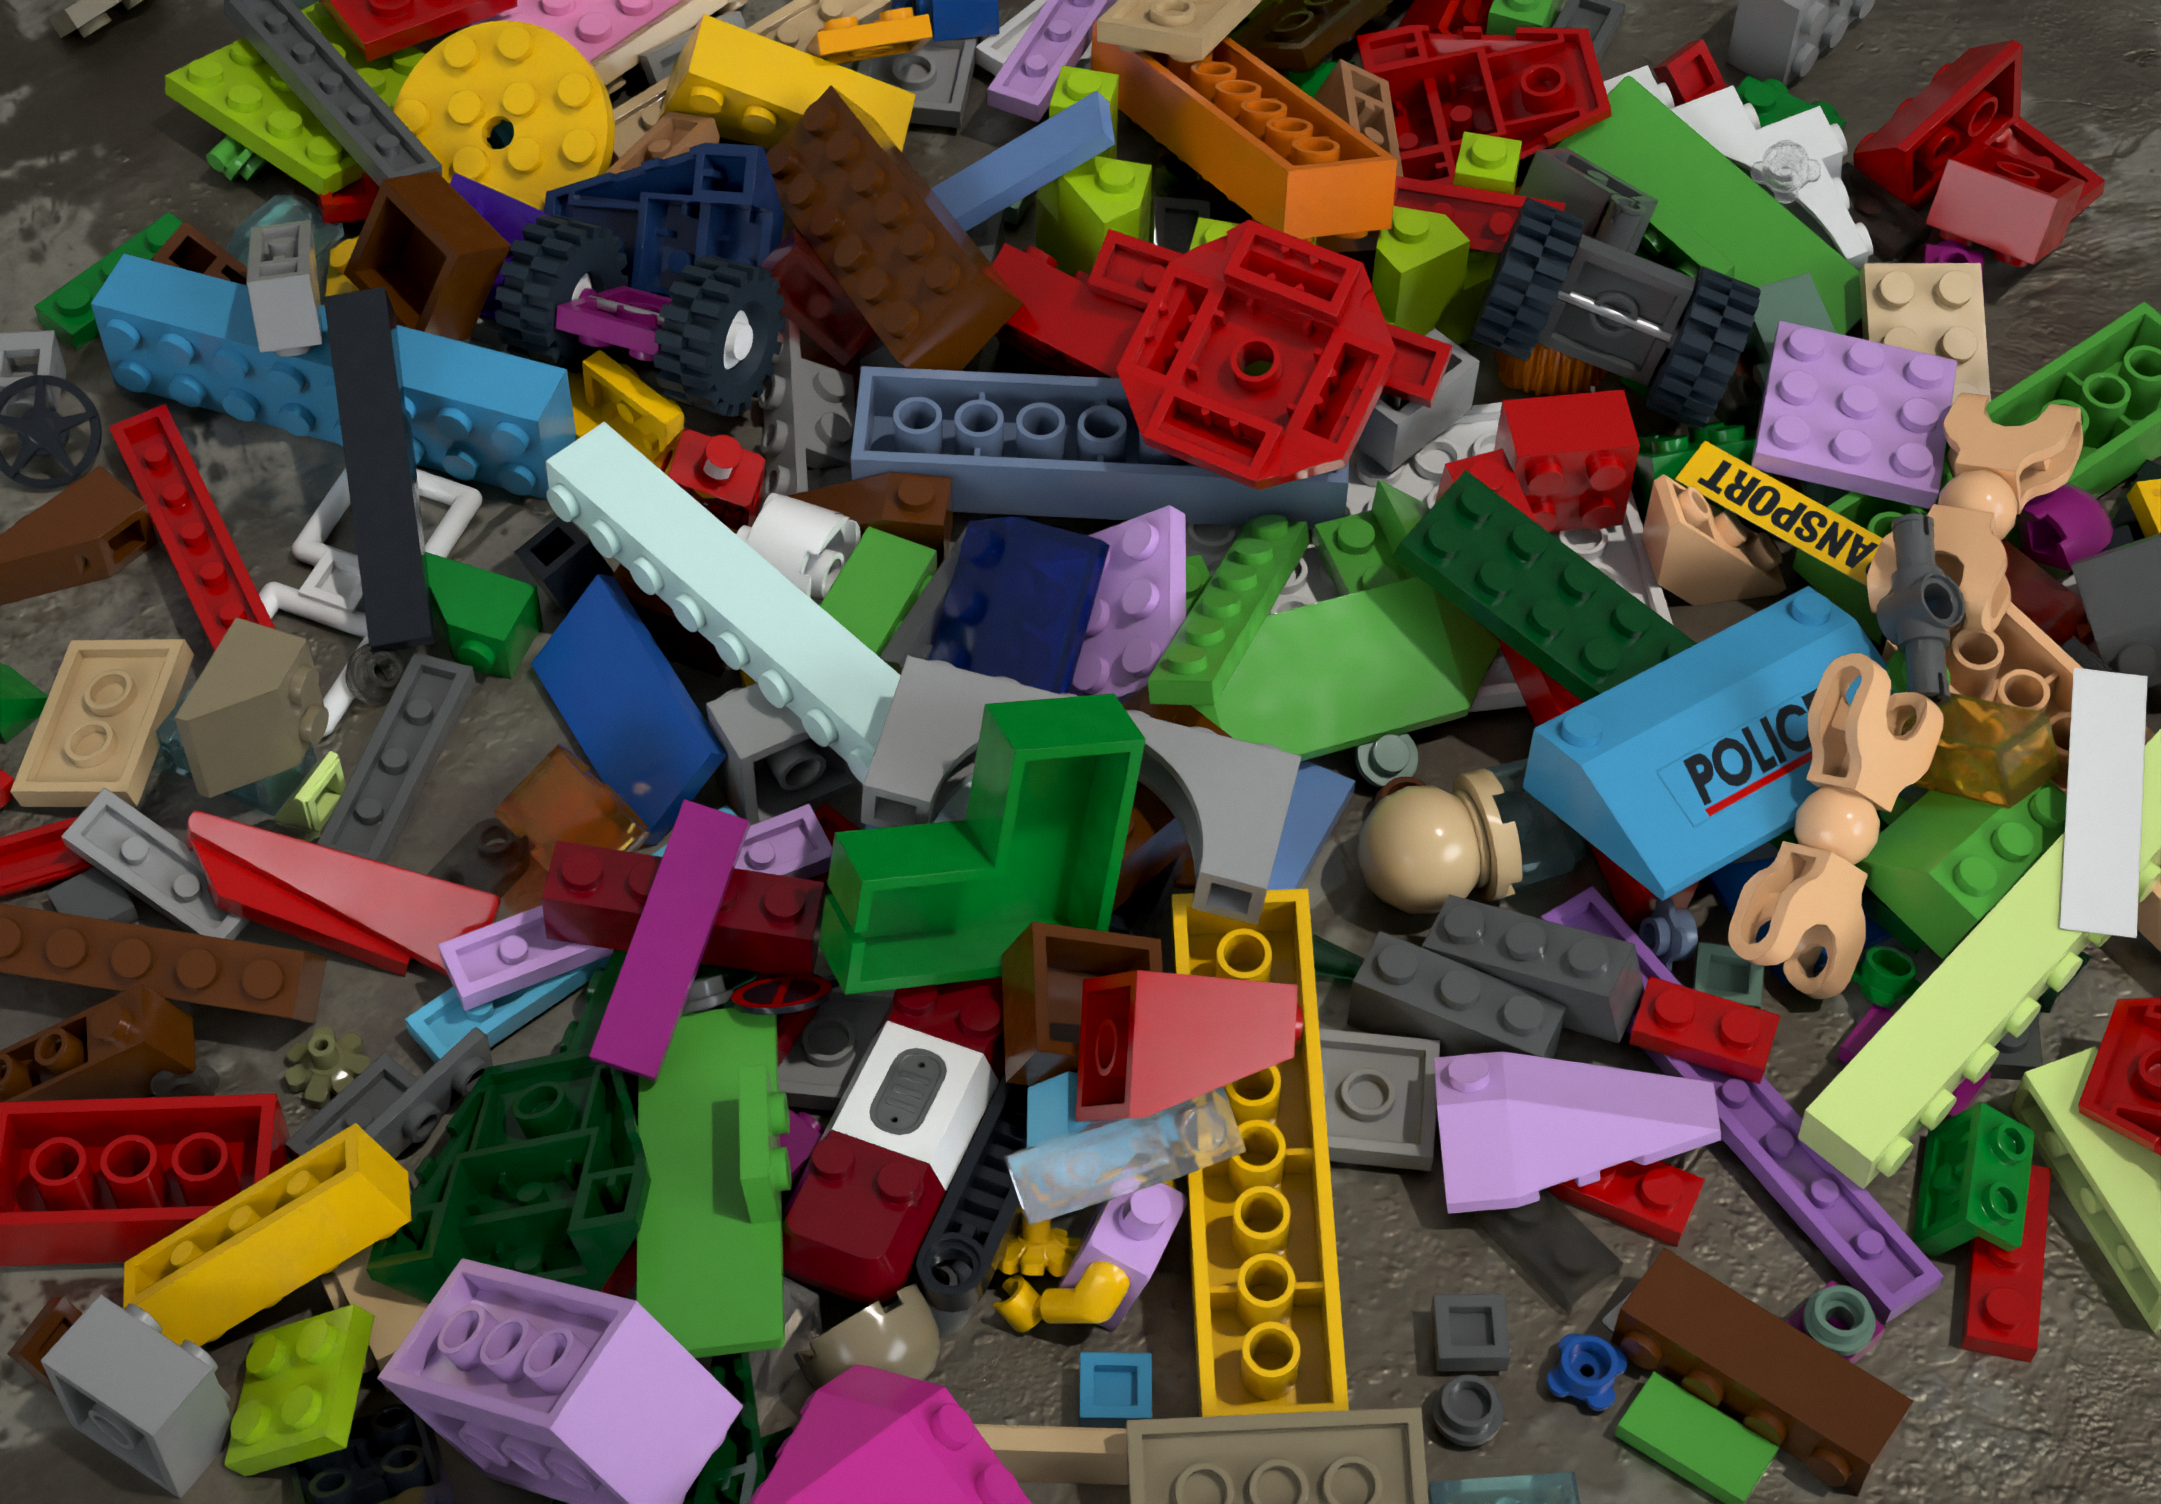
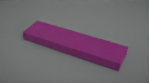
[589,799,750,1082]

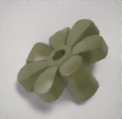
[284,1026,372,1108]

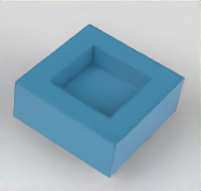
[1079,1352,1152,1429]

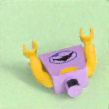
[992,1157,1188,1333]

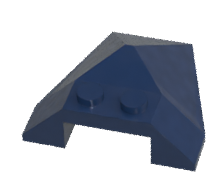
[544,143,784,364]

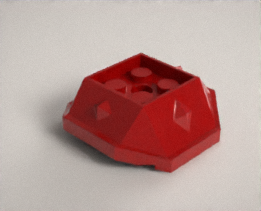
[1116,219,1398,491]

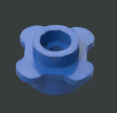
[1546,1334,1627,1411]

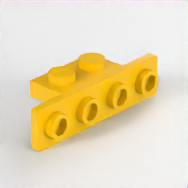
[567,349,685,462]

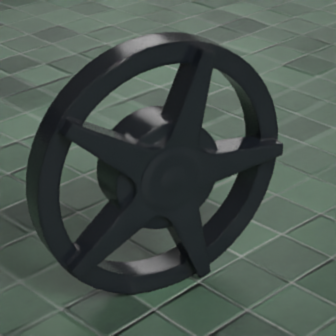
[0,375,102,489]

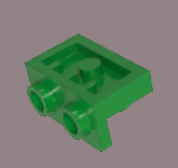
[1912,1102,2035,1258]

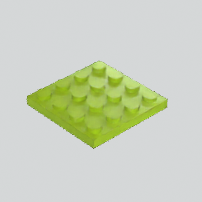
[165,1,425,195]

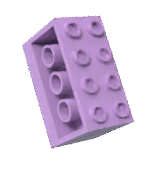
[377,1258,743,1504]

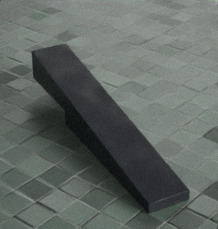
[324,286,435,654]

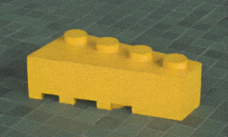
[658,14,916,152]

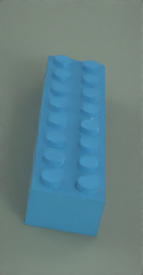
[91,254,576,500]

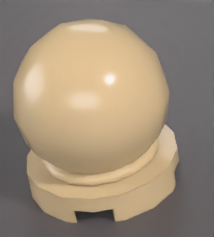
[1357,768,1523,914]

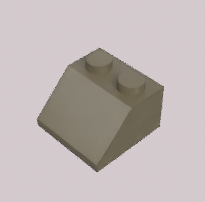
[174,617,329,798]

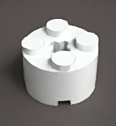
[736,493,861,606]

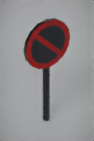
[731,974,840,1015]

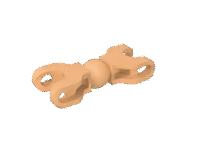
[1866,392,2083,632]
[1728,653,1944,999]

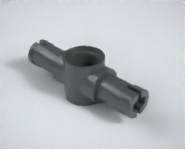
[1877,513,1965,706]

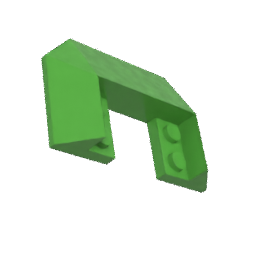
[1186,479,1500,761]

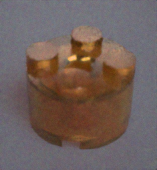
[493,744,652,871]

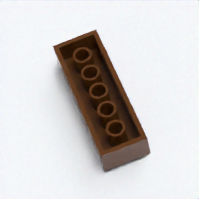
[766,85,1023,371]

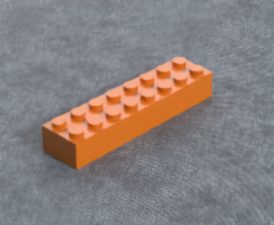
[1090,21,1398,243]

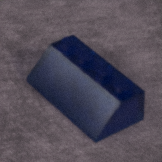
[928,516,1110,694]

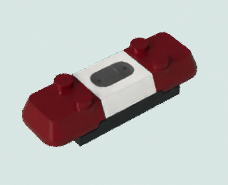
[782,977,1005,1304]

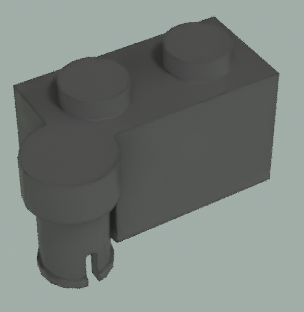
[1518,148,1658,255]

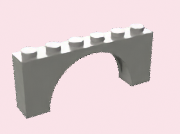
[861,655,1302,925]

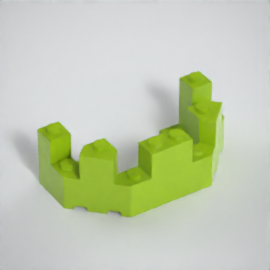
[1036,65,1522,376]

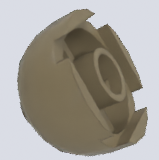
[793,1284,940,1391]

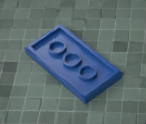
[531,574,727,845]

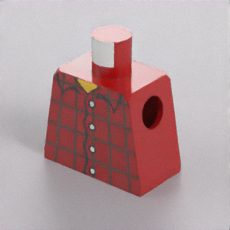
[652,429,766,530]

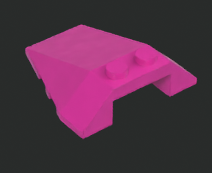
[748,1365,1032,1504]

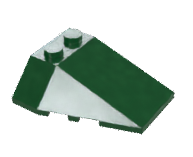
[366,1046,651,1304]

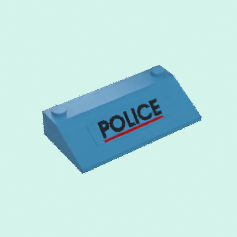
[1523,586,1917,901]

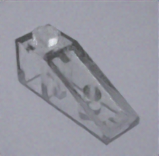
[1004,1086,1246,1225]

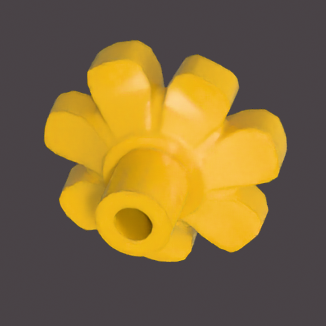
[998,1206,1081,1277]

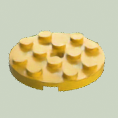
[393,20,615,211]

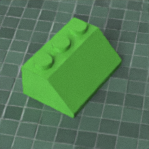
[1854,760,2067,959]

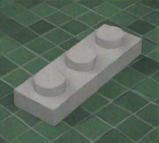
[61,787,250,940]

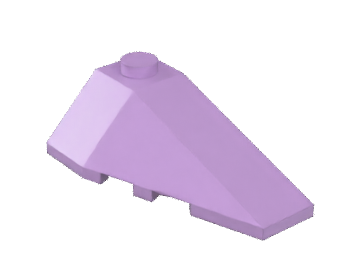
[1434,1051,1721,1214]

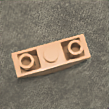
[1642,474,1787,606]

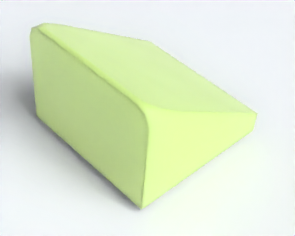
[275,751,346,839]

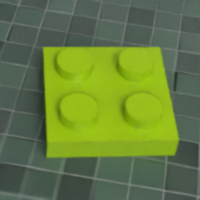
[224,1304,375,1477]

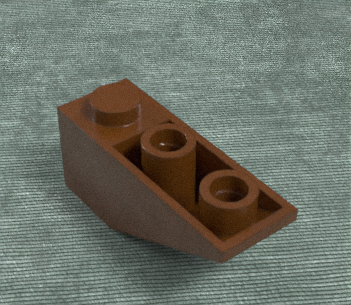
[0,465,158,606]
[0,984,196,1102]

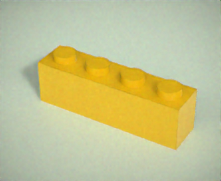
[123,1123,412,1347]

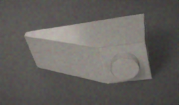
[247,220,323,357]

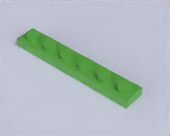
[1147,514,1309,706]

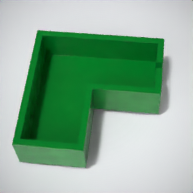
[819,693,1146,995]

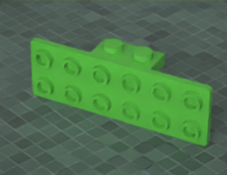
[1554,76,1862,336]
[637,1007,792,1358]

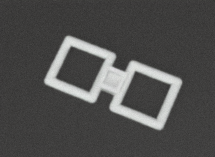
[259,468,482,737]

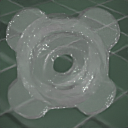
[1751,140,1821,204]

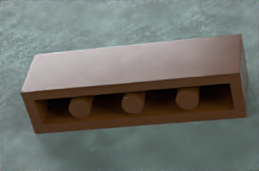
[1611,1248,1913,1496]

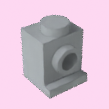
[0,330,67,418]

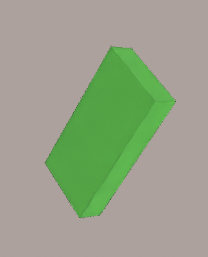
[1615,1372,1779,1504]

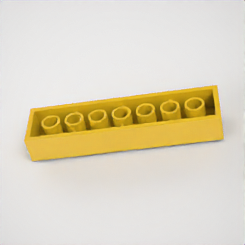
[1171,888,1349,1417]

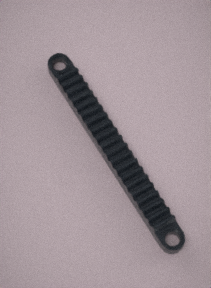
[916,847,1191,1313]

